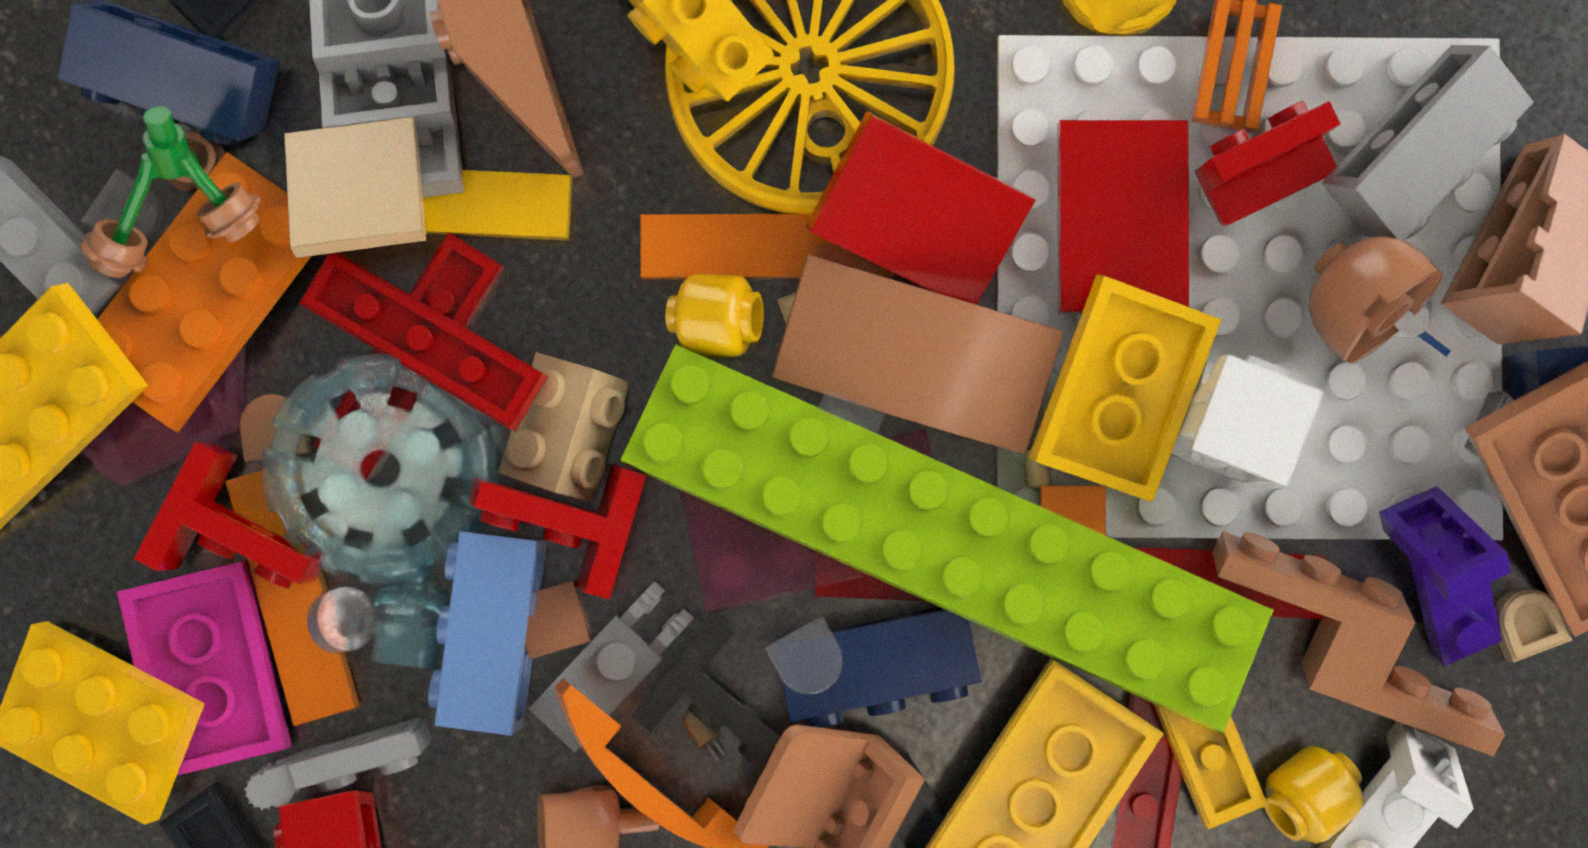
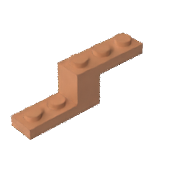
[1212,531,1505,757]

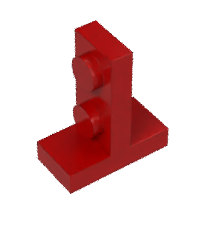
[134,442,327,589]
[468,464,647,599]

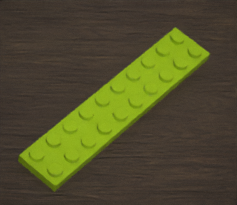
[621,344,1273,733]

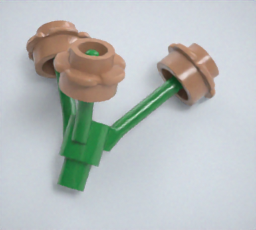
[81,106,260,278]

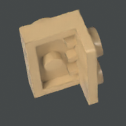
[498,352,629,501]

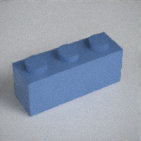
[428,530,548,736]

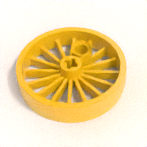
[665,0,955,214]

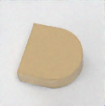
[1495,589,1573,663]

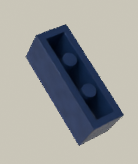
[58,0,280,145]
[775,606,982,728]

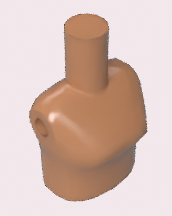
[537,785,659,848]

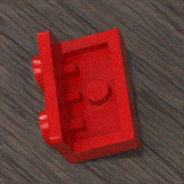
[1194,100,1341,226]

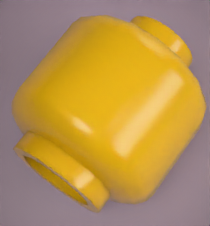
[665,274,764,358]
[1265,746,1364,844]

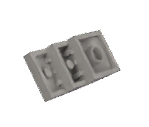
[309,0,464,198]

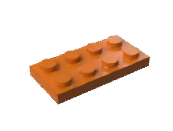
[97,152,311,433]

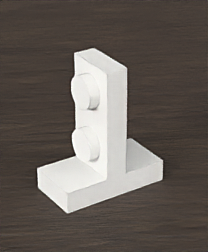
[1318,721,1474,848]

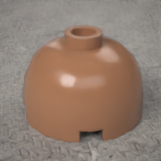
[1308,236,1443,364]

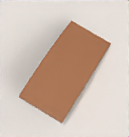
[771,254,1064,455]

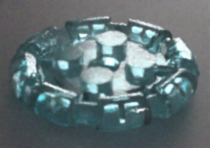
[261,353,498,584]

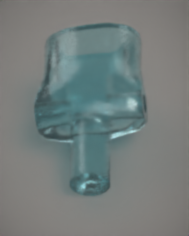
[370,548,449,668]

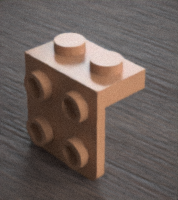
[734,725,925,848]

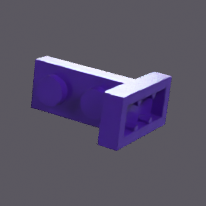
[1379,486,1511,667]

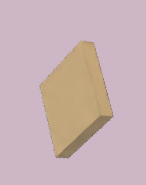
[285,117,426,258]

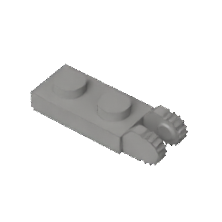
[528,581,694,753]
[244,717,432,810]

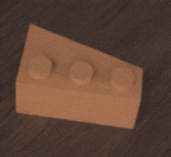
[1440,134,1588,345]

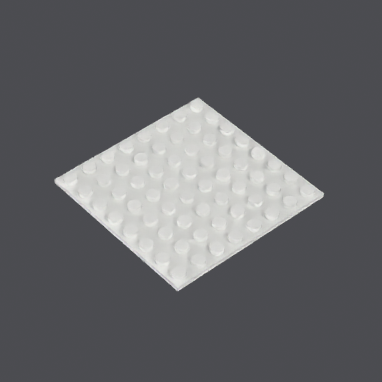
[996,35,1503,540]

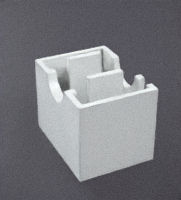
[1171,354,1324,487]

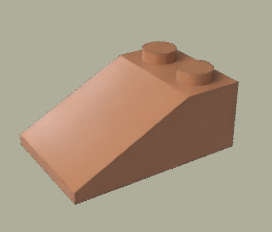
[430,0,585,178]

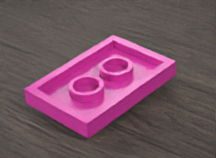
[117,561,292,776]

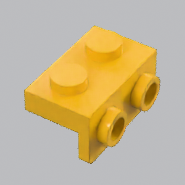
[628,0,773,101]

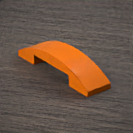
[555,678,769,848]

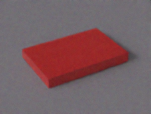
[806,111,1036,305]
[1057,120,1189,314]

